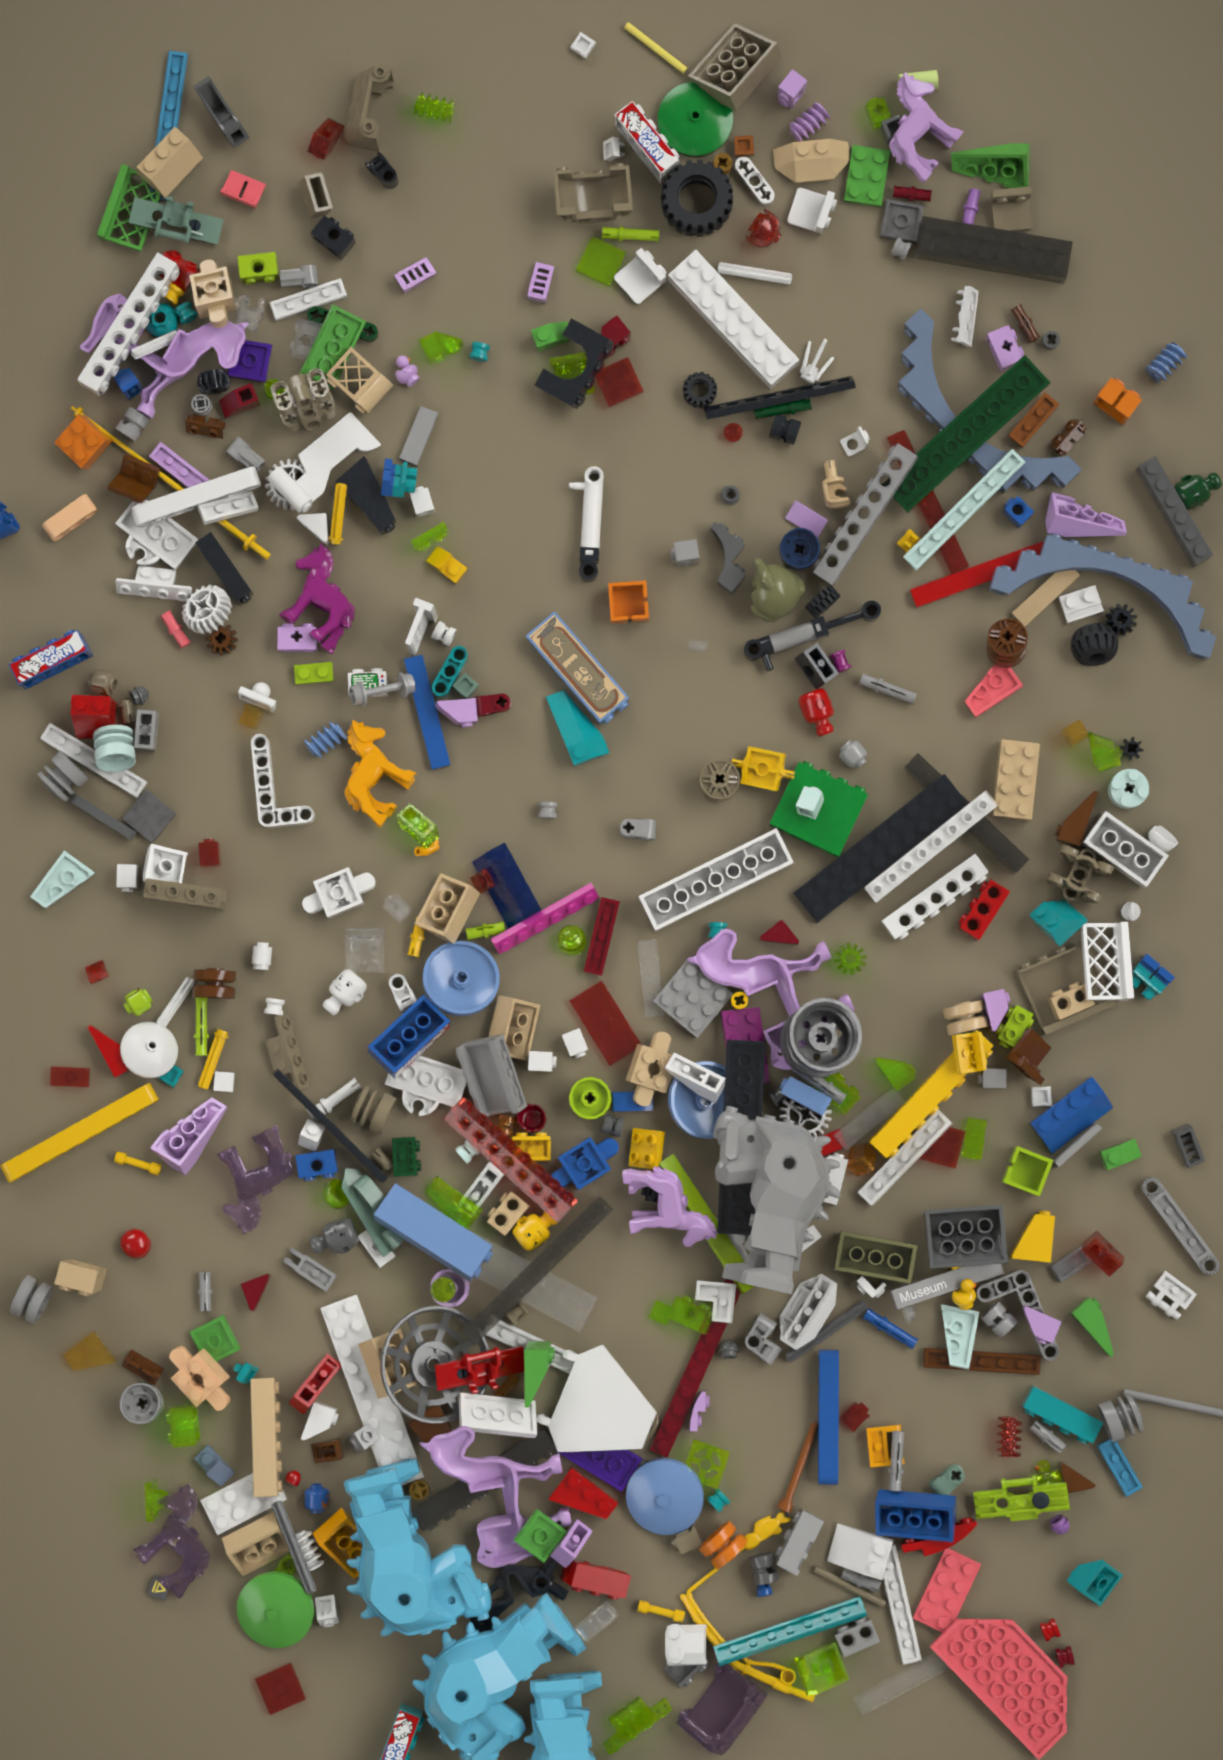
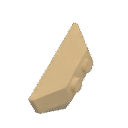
[773,139,850,183]

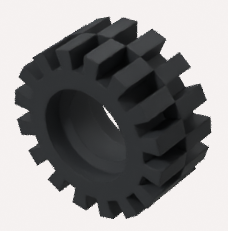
[683,372,717,408]
[805,584,841,618]

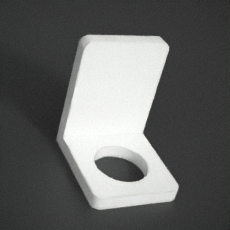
[840,426,870,457]

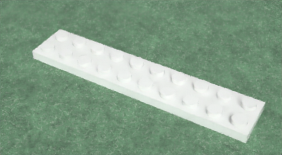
[320,1294,424,1485]

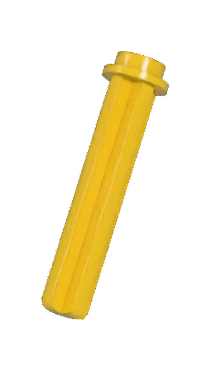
[328,483,347,544]
[198,1029,229,1089]

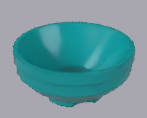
[146,303,179,337]

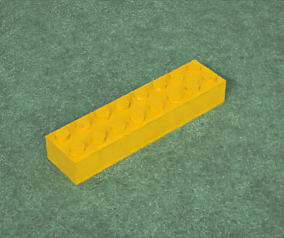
[868,1030,993,1158]

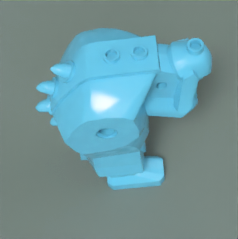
[344,1458,492,1636]
[412,1593,587,1760]
[524,1671,602,1760]

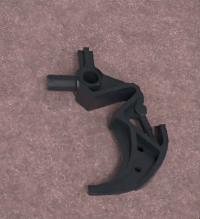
[470,1556,569,1632]

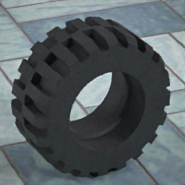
[661,160,733,237]

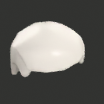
[1148,825,1178,852]

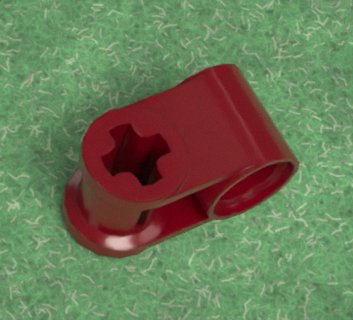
[474,693,512,717]

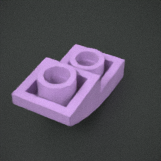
[690,1391,709,1431]

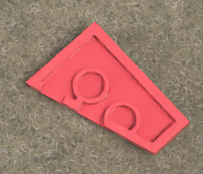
[965,665,1023,718]

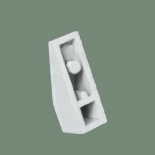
[665,1053,725,1103]
[458,1156,510,1216]

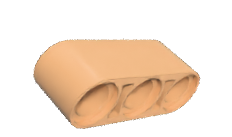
[42,494,98,542]

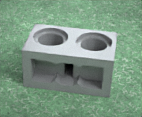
[670,539,699,568]
[834,1617,880,1658]

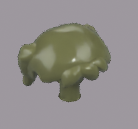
[751,558,806,622]

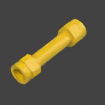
[114,1151,162,1176]
[637,1600,685,1623]

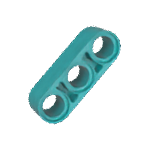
[432,646,469,698]

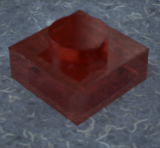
[470,869,495,894]
[85,960,109,984]

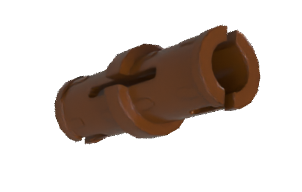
[1011,304,1040,343]

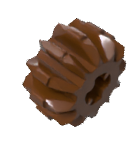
[205,624,238,656]

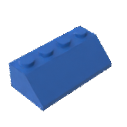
[1028,1077,1113,1154]
[875,1489,956,1542]

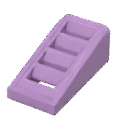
[394,257,437,294]
[527,262,554,303]

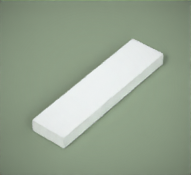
[269,278,347,321]

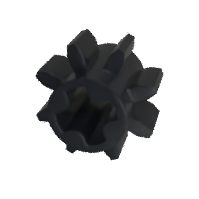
[1119,737,1144,761]
[641,1186,658,1202]

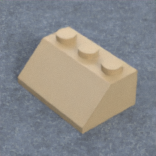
[136,127,203,199]
[414,873,480,944]
[488,995,541,1061]
[222,1512,289,1577]

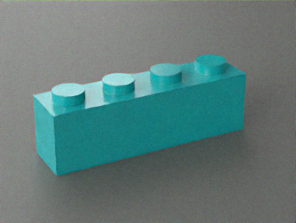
[1022,1385,1103,1445]

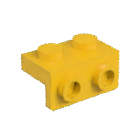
[952,1032,987,1074]
[512,1133,551,1161]

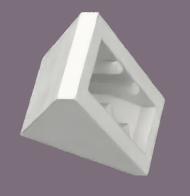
[297,513,329,546]

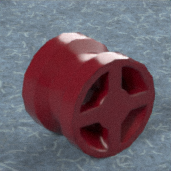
[1055,1646,1075,1668]

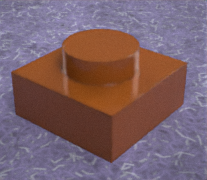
[734,135,754,157]

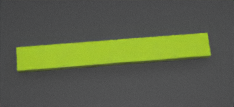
[659,1154,754,1294]

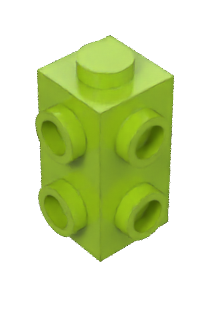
[996,1005,1034,1049]

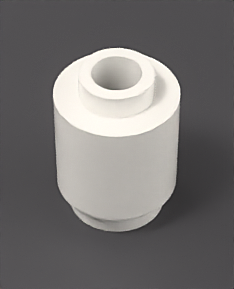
[252,942,272,970]

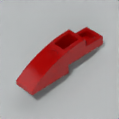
[900,1517,977,1557]

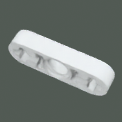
[735,157,775,206]

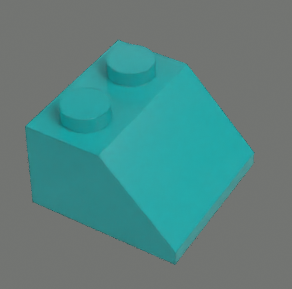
[1029,900,1088,946]

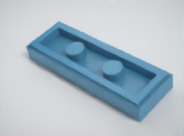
[1096,1438,1143,1497]

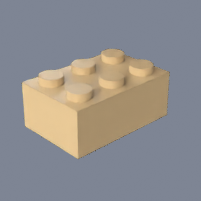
[54,1259,107,1296]
[358,1328,418,1399]

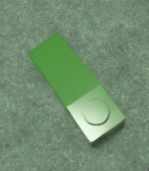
[1070,1297,1114,1357]

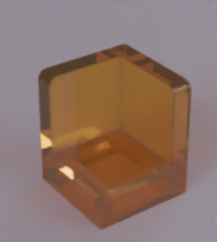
[847,1143,876,1176]

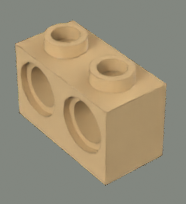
[1047,982,1095,1020]
[487,1191,530,1236]

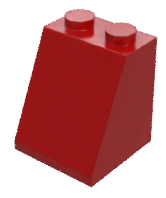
[71,695,117,739]

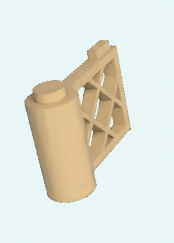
[326,347,393,414]

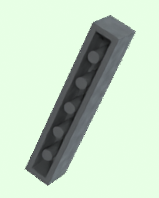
[1136,456,1213,568]

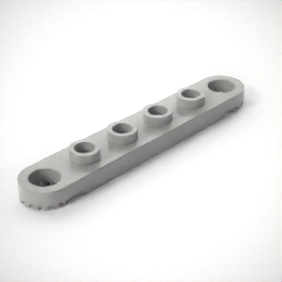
[1141,1177,1220,1275]

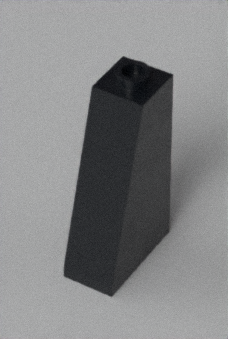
[336,456,397,535]
[195,532,253,604]

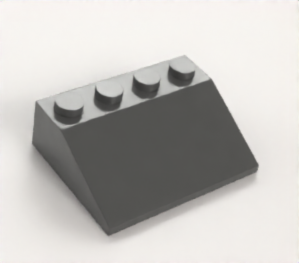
[924,1205,1008,1269]

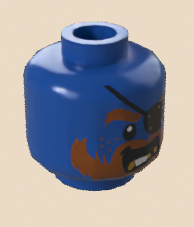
[304,1483,330,1513]

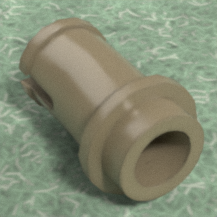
[118,700,135,724]
[370,1148,393,1172]

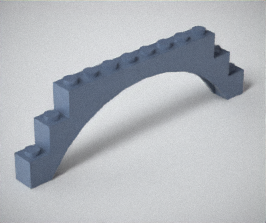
[898,308,1082,493]
[988,533,1216,660]

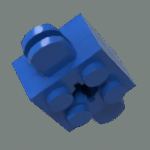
[551,1137,619,1190]

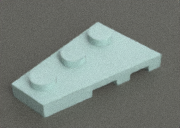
[941,1304,979,1370]

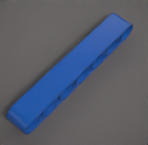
[818,1350,839,1485]

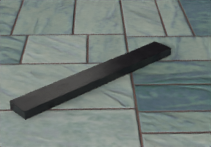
[704,376,856,420]
[273,1068,388,1183]

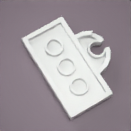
[115,499,199,570]
[385,1056,467,1116]

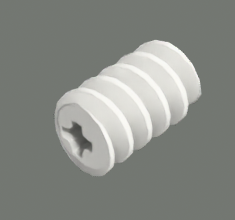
[295,1530,324,1571]

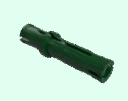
[754,398,812,420]

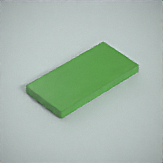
[300,304,366,390]

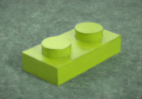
[294,662,334,685]

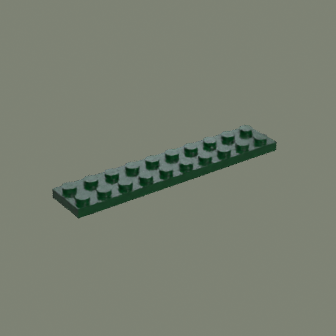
[882,355,1051,513]

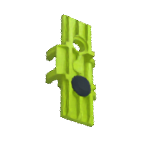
[973,1475,1070,1521]

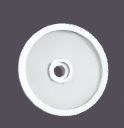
[120,1022,178,1078]

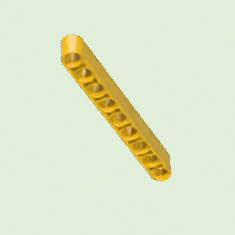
[0,1083,159,1183]

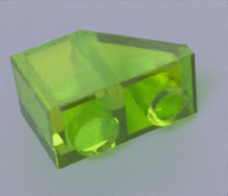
[419,331,464,364]

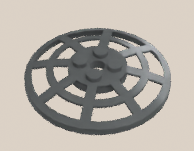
[380,1306,489,1424]

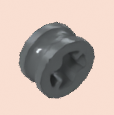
[1042,331,1060,350]

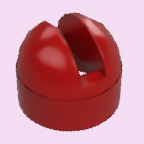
[284,1470,301,1487]

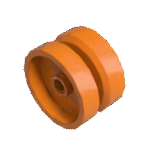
[699,1520,748,1570]

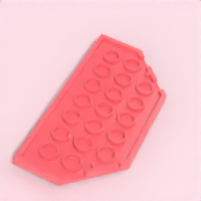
[930,1618,1067,1760]

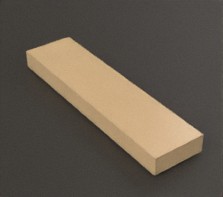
[1011,570,1080,627]

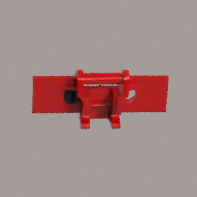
[435,1346,525,1394]

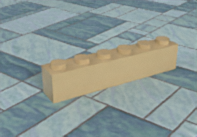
[251,1378,282,1498]

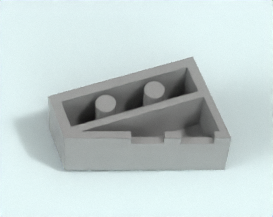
[774,1508,824,1576]

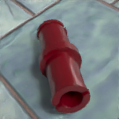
[893,185,932,202]

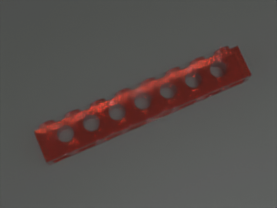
[443,1097,578,1223]

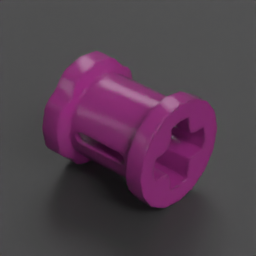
[829,649,852,673]

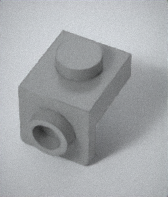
[347,1424,379,1454]

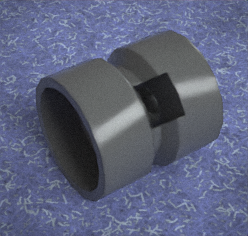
[749,1552,779,1585]

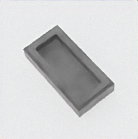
[1050,1245,1093,1283]

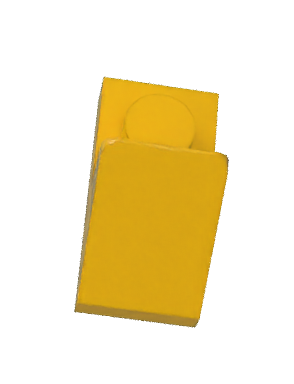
[426,546,468,584]

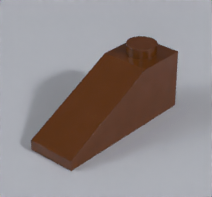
[1055,791,1098,848]

